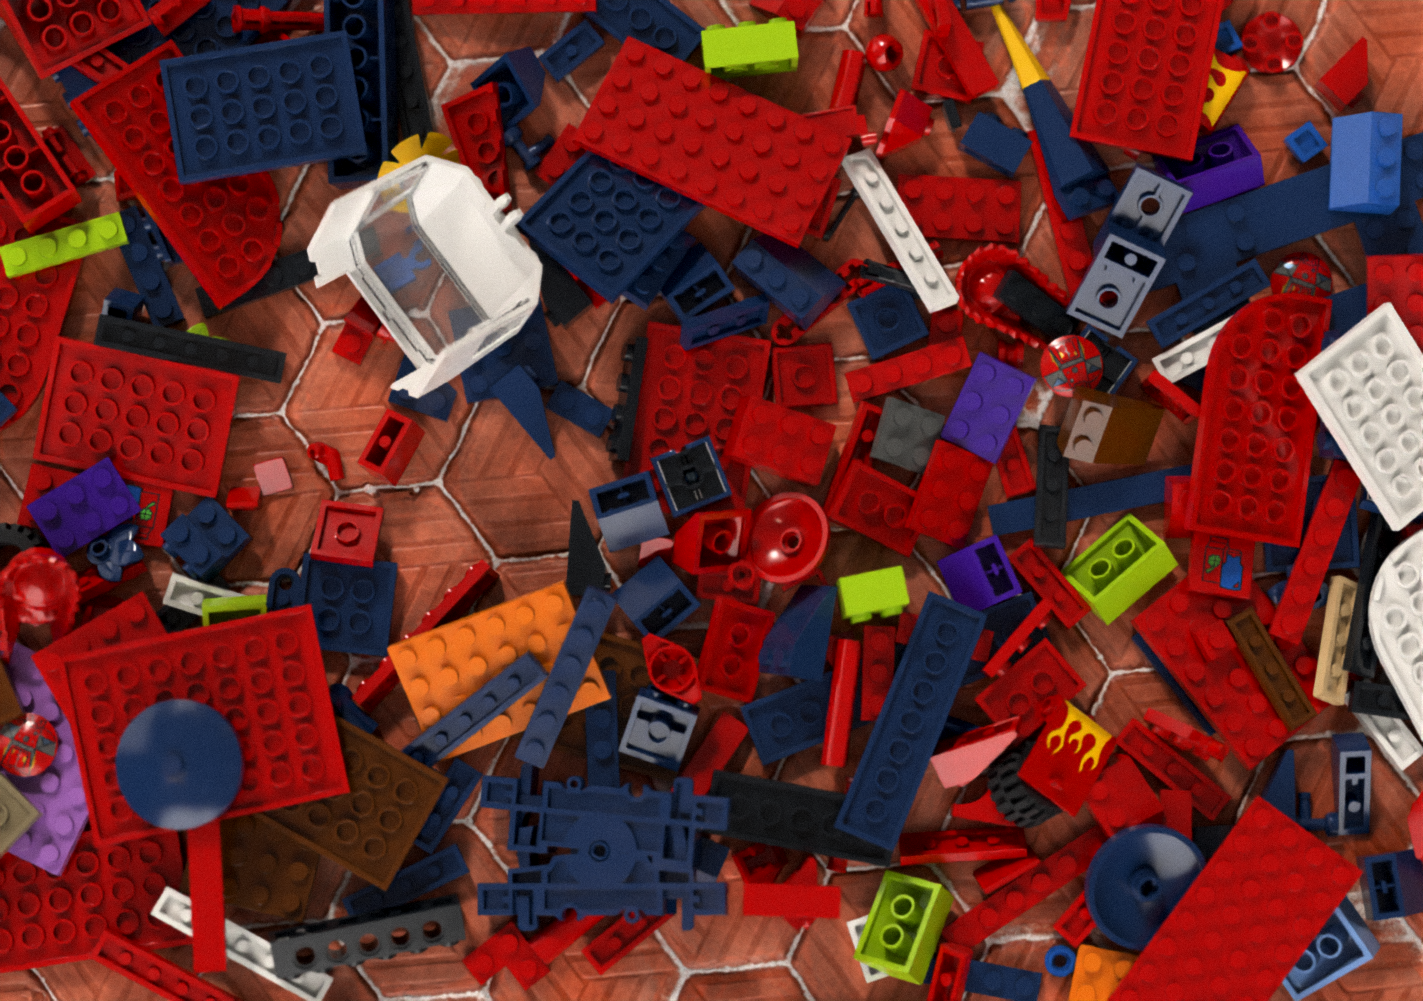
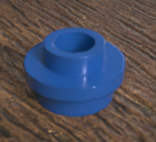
[1044,945,1076,977]

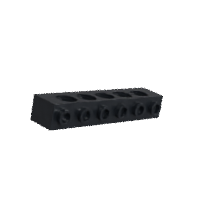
[268,893,466,980]

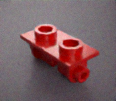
[146,0,212,37]
[41,124,97,189]

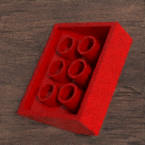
[0,0,152,80]

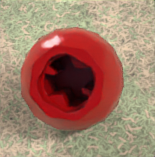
[865,33,904,73]

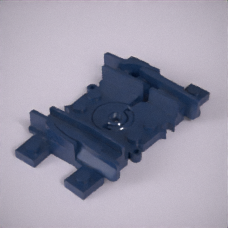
[477,763,732,931]

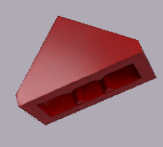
[731,843,789,883]

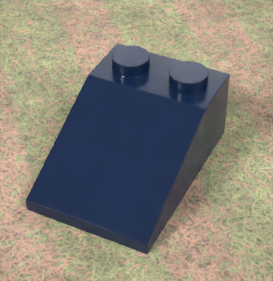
[758,585,838,681]

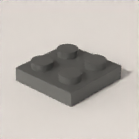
[869,397,946,475]

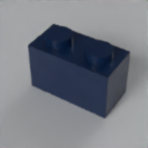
[958,111,1032,179]

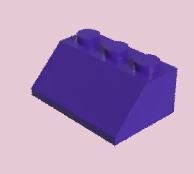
[1152,124,1265,214]

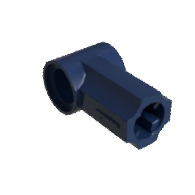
[329,683,379,734]

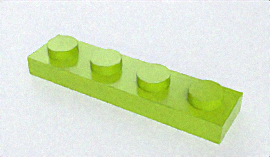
[0,212,130,279]

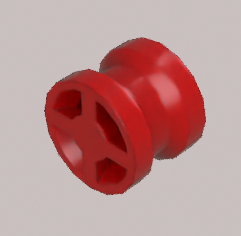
[996,340,1024,371]

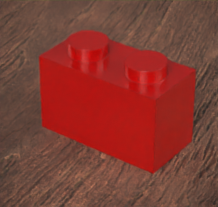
[357,408,426,487]

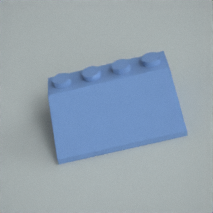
[1282,896,1381,1001]

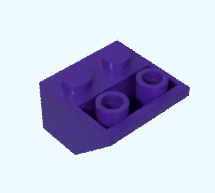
[937,534,1023,611]

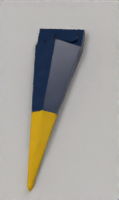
[990,5,1119,221]

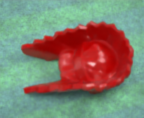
[954,243,1071,351]
[0,547,83,664]

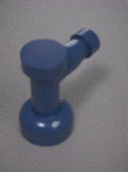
[504,124,555,172]
[1296,792,1339,837]

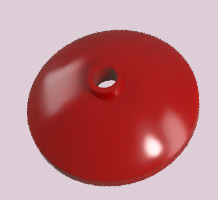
[745,492,831,584]

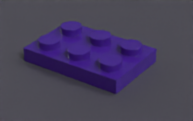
[940,352,1037,464]
[26,457,142,557]

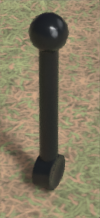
[823,187,861,242]

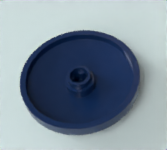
[115,699,245,830]
[1084,824,1206,950]

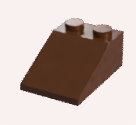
[1056,385,1165,465]

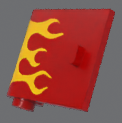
[1198,48,1250,135]
[1017,694,1116,817]

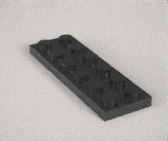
[702,768,893,867]

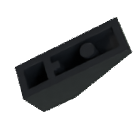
[528,239,594,330]
[566,500,612,597]

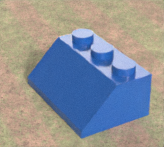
[1328,111,1403,215]

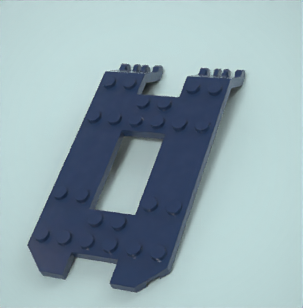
[1147,132,1423,393]

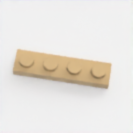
[1313,575,1358,705]

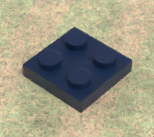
[846,285,929,361]

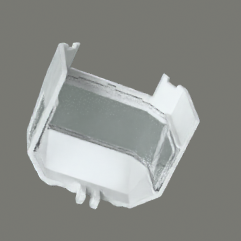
[307,154,543,398]

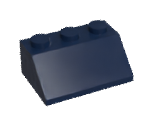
[732,233,847,331]

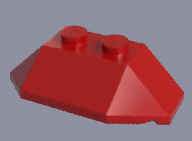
[1083,753,1164,840]

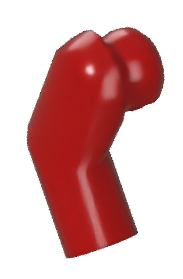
[307,442,345,482]

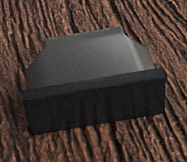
[941,98,962,133]

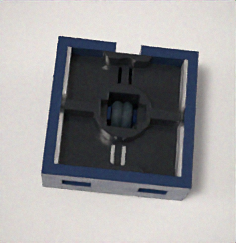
[1079,323,1139,394]
[650,436,732,519]

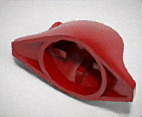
[642,633,702,704]

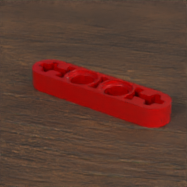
[770,258,868,347]

